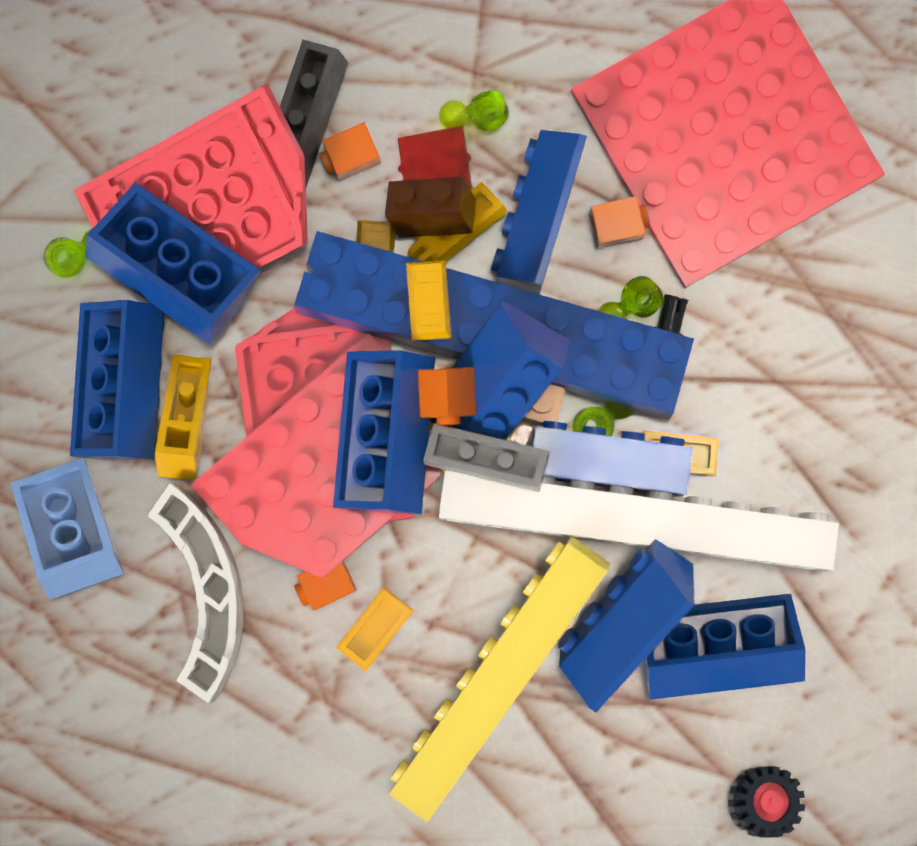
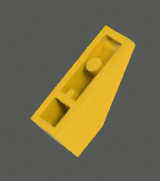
[155,355,211,480]

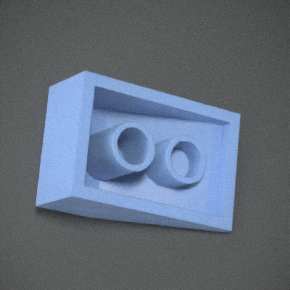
[10,457,123,600]

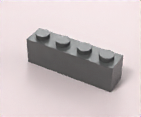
[280,39,348,187]

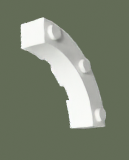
[148,483,243,703]

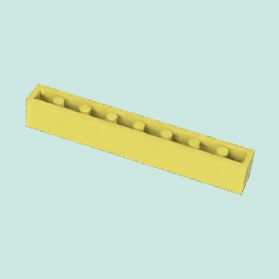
[389,536,611,822]

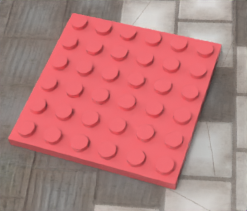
[570,0,885,289]

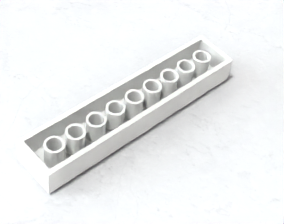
[439,470,839,571]

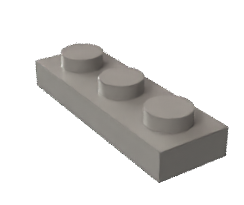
[423,423,550,492]

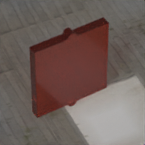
[398,126,472,189]

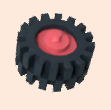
[728,766,806,838]

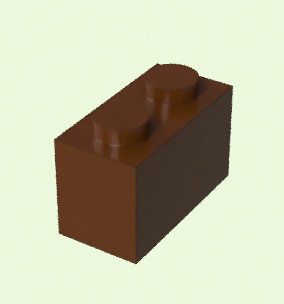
[385,177,476,238]

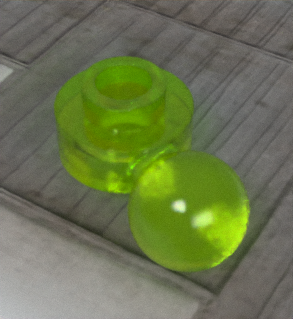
[439,91,509,131]
[43,228,93,278]
[598,276,663,319]
[573,402,635,436]

